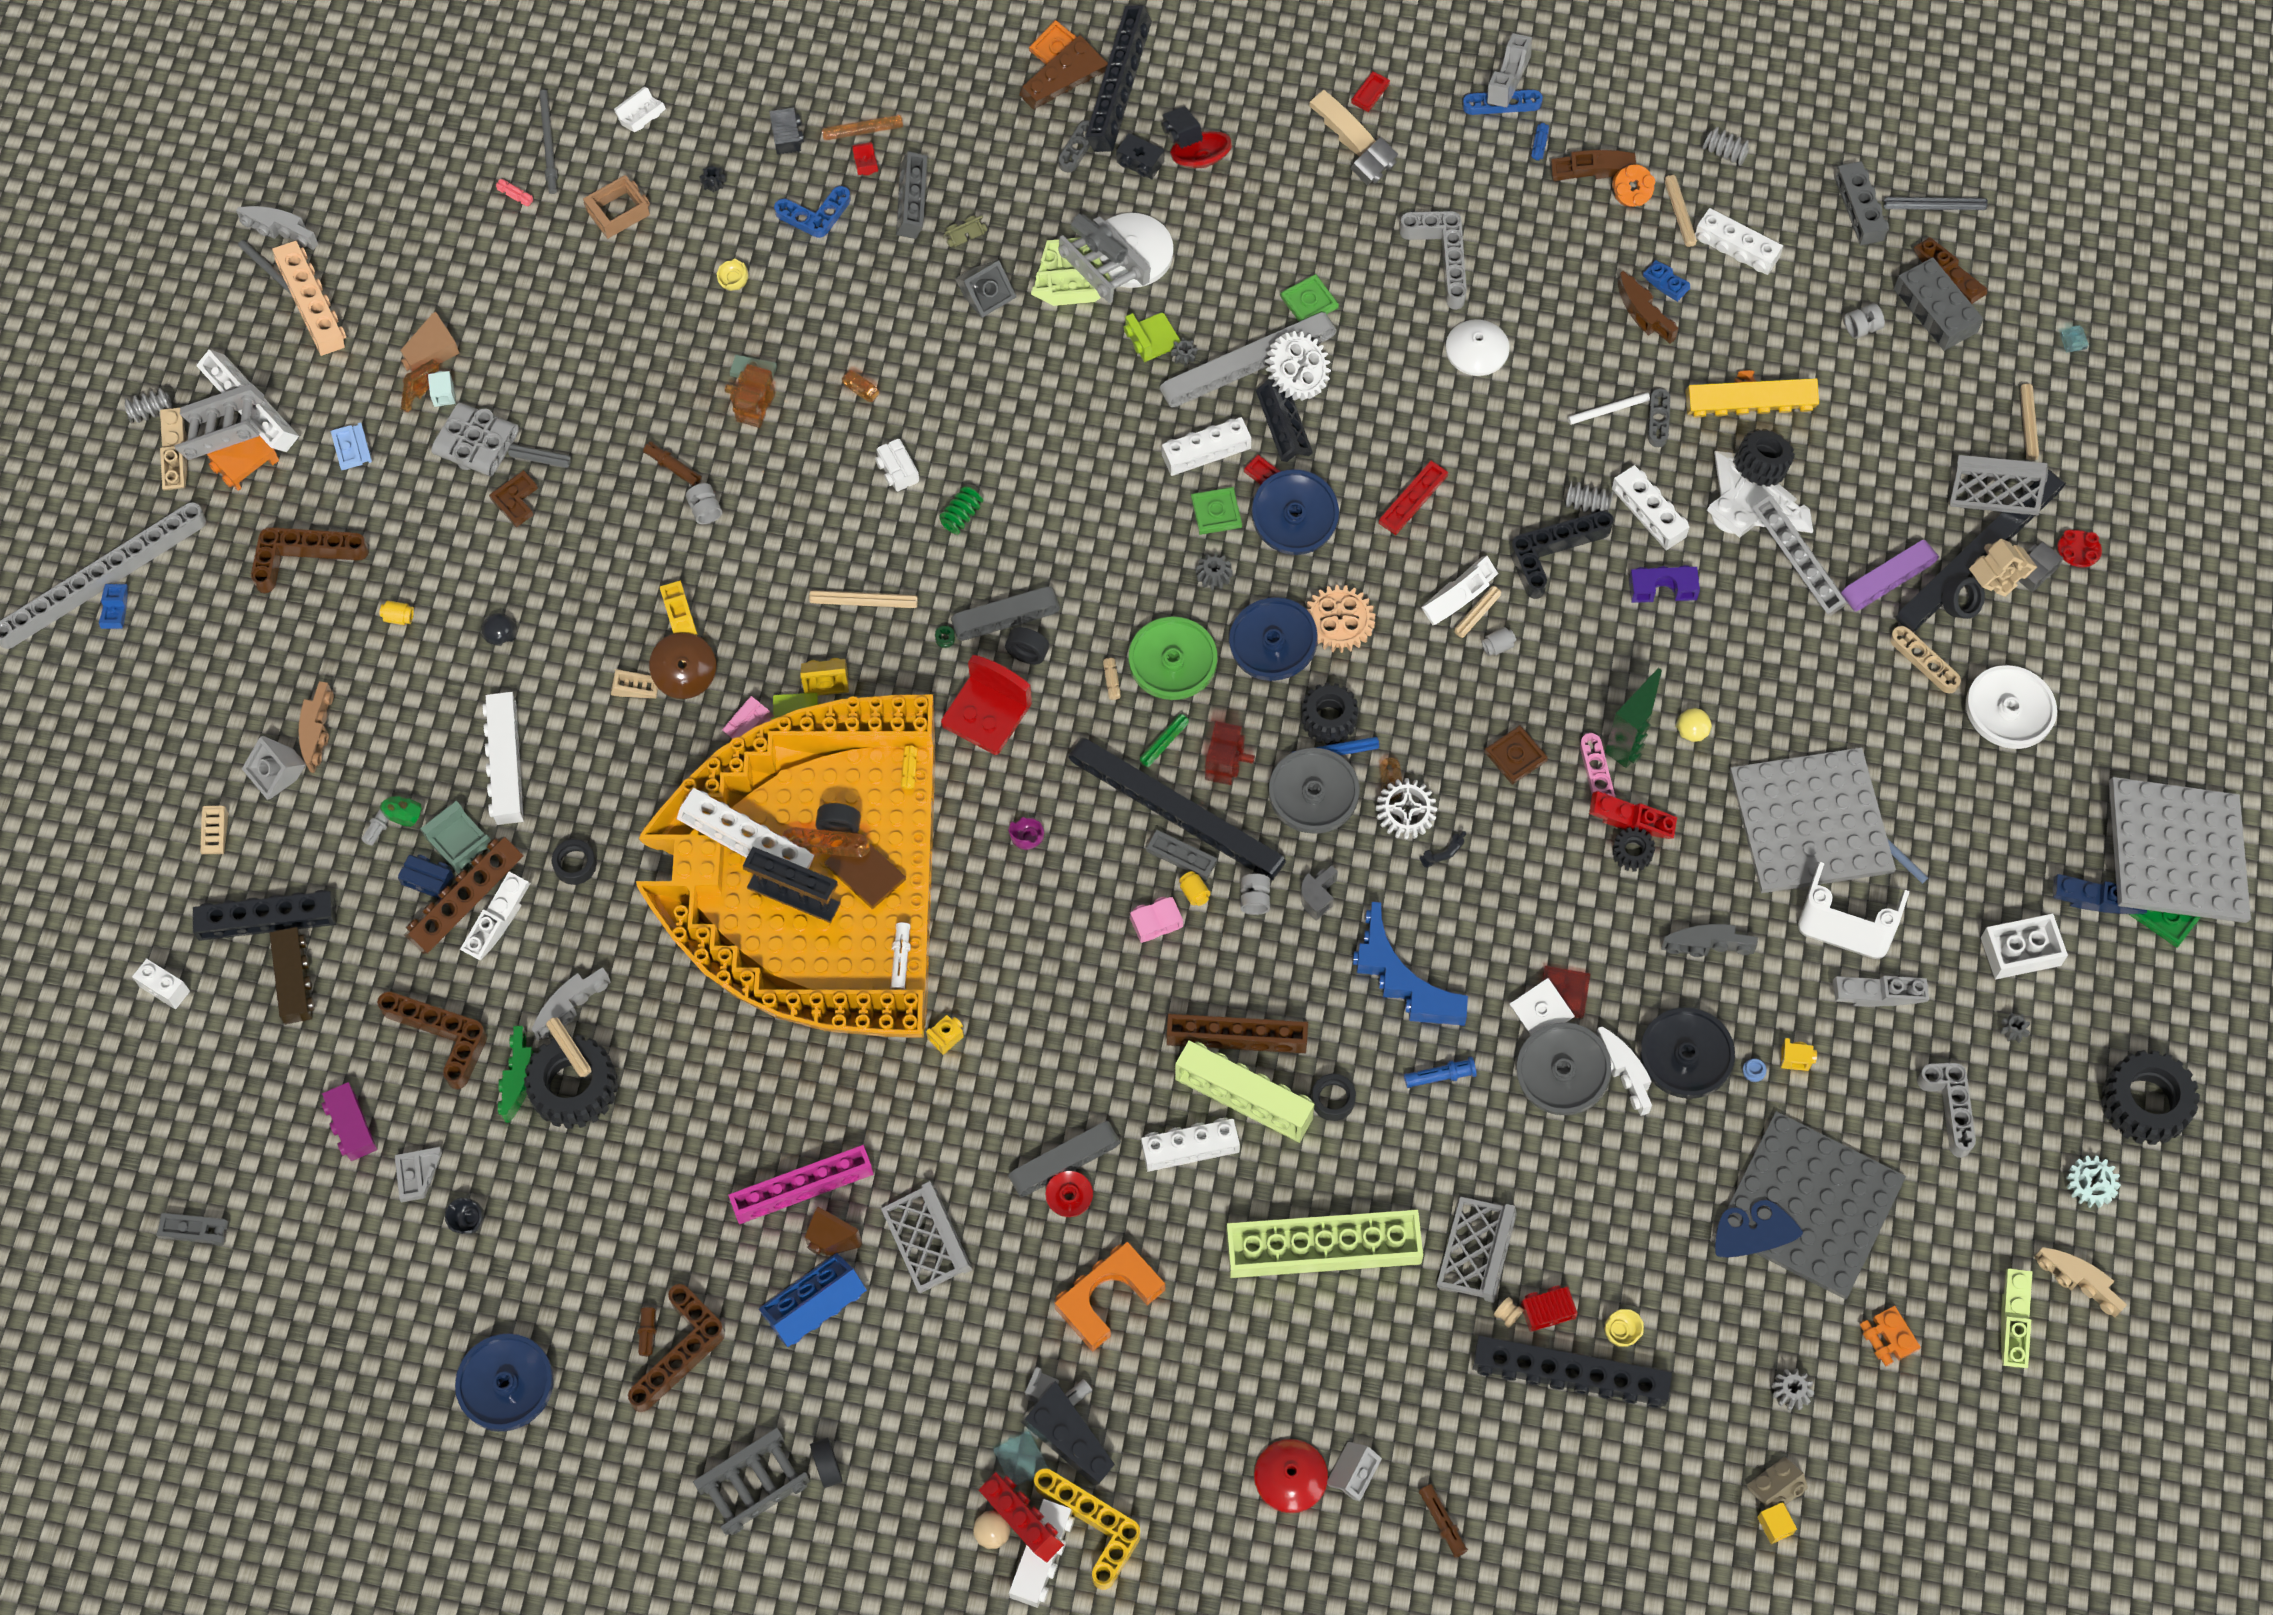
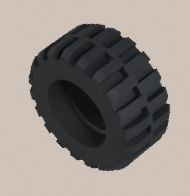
[524,1034,618,1129]
[2101,1050,2200,1145]

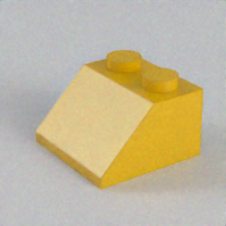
[801,658,849,696]

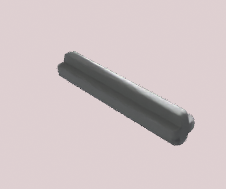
[508,444,571,468]

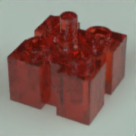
[1205,721,1255,785]

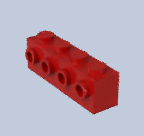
[979,1472,1064,1563]

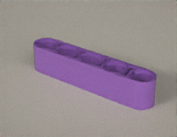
[1841,540,1939,612]

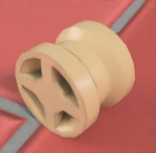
[1494,1297,1524,1328]

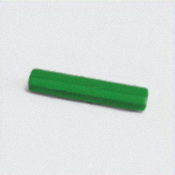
[1140,714,1189,767]

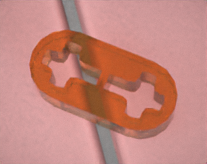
[842,370,880,402]
[1379,757,1402,801]

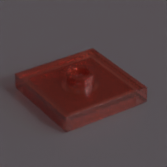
[1542,966,1591,1019]

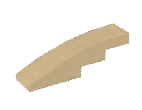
[1309,90,1376,157]

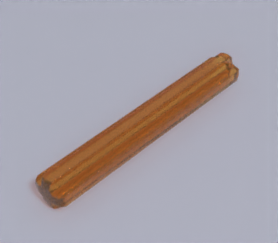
[822,115,903,140]

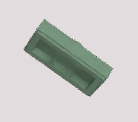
[730,355,777,384]

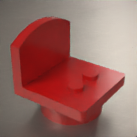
[941,655,1032,755]

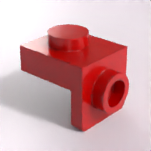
[852,142,878,175]

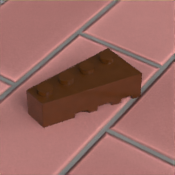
[1019,35,1108,110]

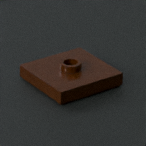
[1484,725,1548,785]

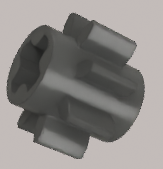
[1171,338,1198,366]
[2000,1013,2030,1043]

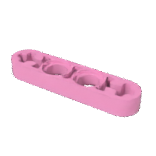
[1580,733,1616,798]

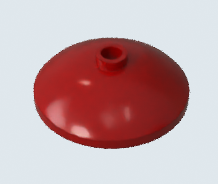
[1171,131,1232,168]
[1254,1439,1328,1513]

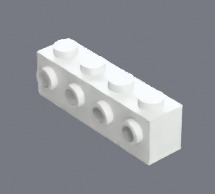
[1695,208,1783,275]
[1162,417,1251,476]
[1141,1118,1240,1172]

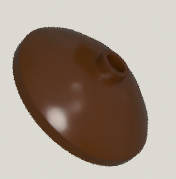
[649,633,716,699]

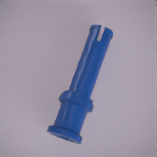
[1404,1056,1477,1088]

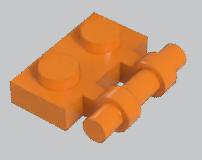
[1860,1306,1921,1367]

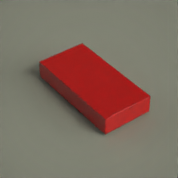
[1351,71,1390,113]

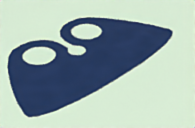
[1715,1200,1803,1258]

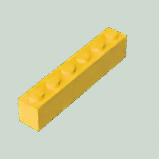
[1685,379,1819,418]

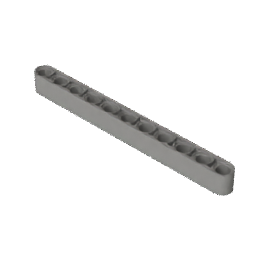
[0,503,206,649]

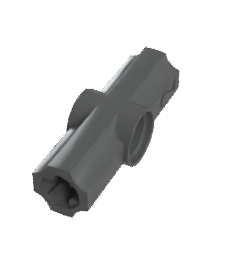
[1071,214,1128,264]

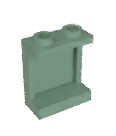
[420,801,491,874]

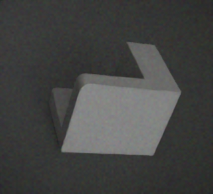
[1025,1367,1059,1402]

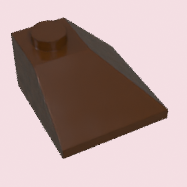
[805,1207,862,1256]

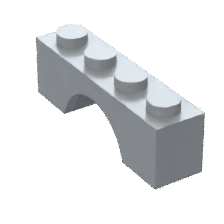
[1488,33,1532,108]

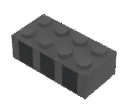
[1894,257,1983,351]

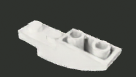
[1421,556,1498,625]
[460,872,531,961]
[1596,1027,1652,1116]

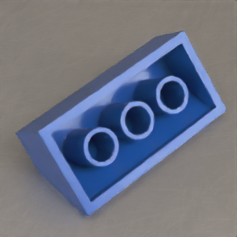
[759,1253,867,1347]

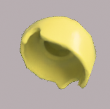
[717,259,748,291]
[1675,708,1712,742]
[1604,1309,1644,1347]

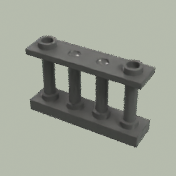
[693,1428,810,1536]

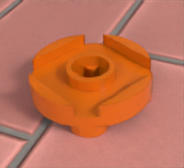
[1612,165,1655,207]

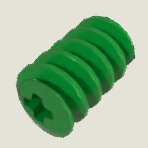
[939,486,984,535]

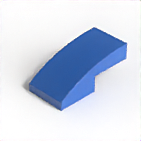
[99,584,128,629]

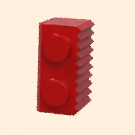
[1521,1285,1578,1332]

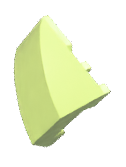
[1031,237,1113,306]

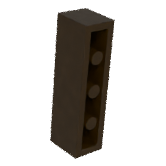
[269,927,315,1025]

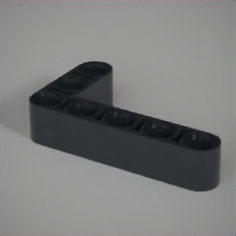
[1510,511,1614,599]

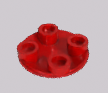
[2058,530,2102,567]

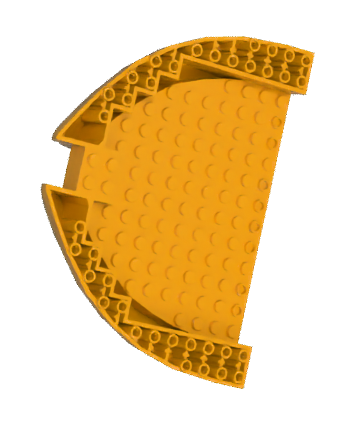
[636,694,935,1038]

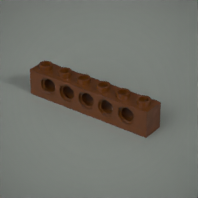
[404,837,524,954]
[1167,1014,1308,1054]

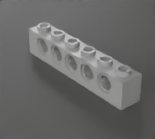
[1752,494,1849,616]

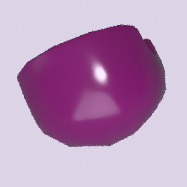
[1008,817,1045,850]

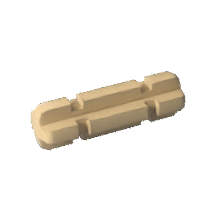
[1103,658,1121,700]

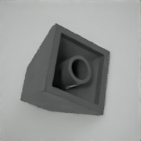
[955,260,1017,318]

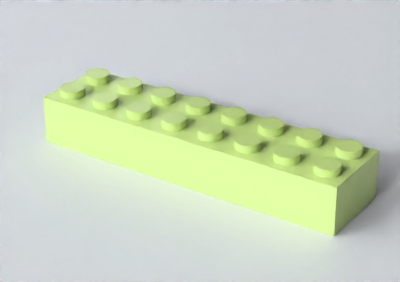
[1226,1210,1423,1278]

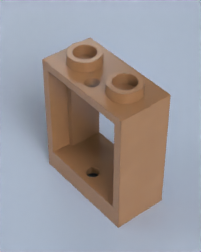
[583,175,650,239]

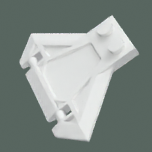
[1707,451,1813,538]

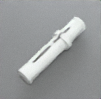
[890,922,911,990]

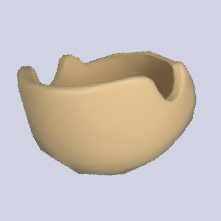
[973,1510,1011,1549]

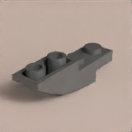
[1661,924,1758,957]

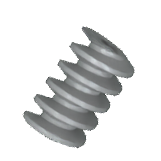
[1703,127,1749,166]
[125,388,173,424]
[1566,481,1614,514]

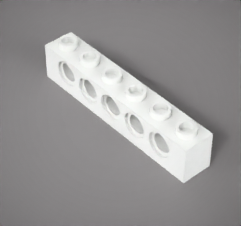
[196,350,299,452]
[677,788,814,869]

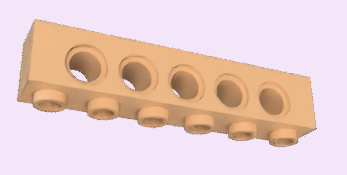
[272,241,346,356]

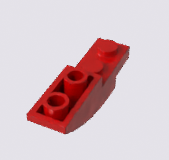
[1589,791,1677,839]

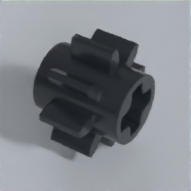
[699,165,726,192]

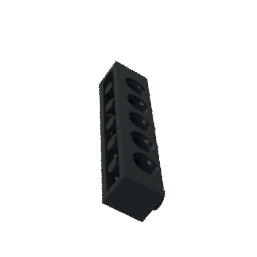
[193,890,336,941]

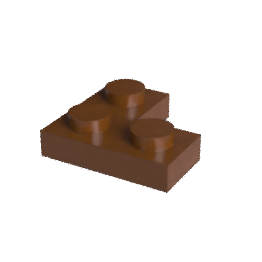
[489,470,538,528]

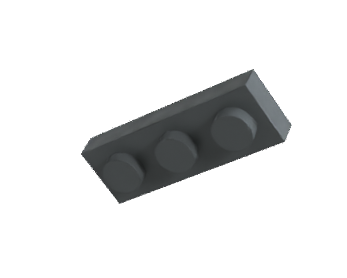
[1146,830,1217,881]

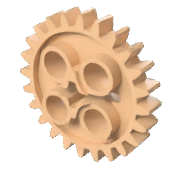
[1306,585,1375,653]

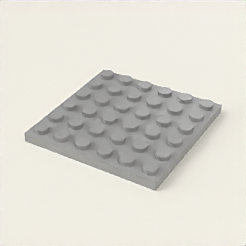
[1729,748,1896,893]
[2109,777,2251,923]

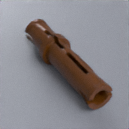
[643,441,702,487]
[1419,1484,1468,1558]

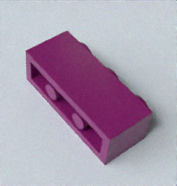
[321,1082,378,1161]

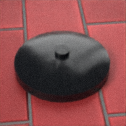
[1640,1007,1735,1099]

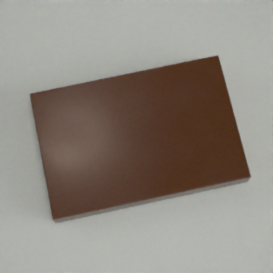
[824,833,906,910]

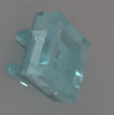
[2060,326,2089,353]

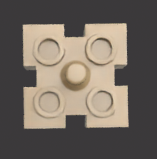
[1969,539,2037,597]

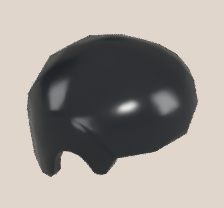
[481,613,518,646]
[445,1198,484,1235]

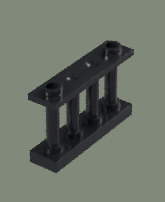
[743,846,841,923]

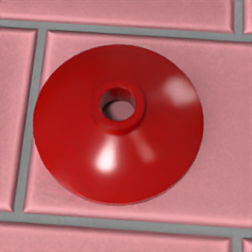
[1045,1171,1093,1217]

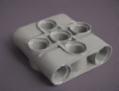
[432,402,519,477]

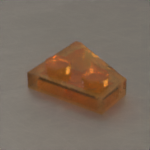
[401,359,439,412]

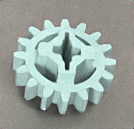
[2066,1156,2121,1208]

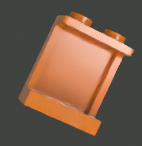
[207,435,279,491]

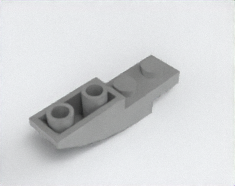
[236,206,318,250]
[532,967,611,1041]
[1833,976,1929,1007]

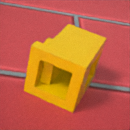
[926,1015,964,1055]
[1781,1038,1817,1071]

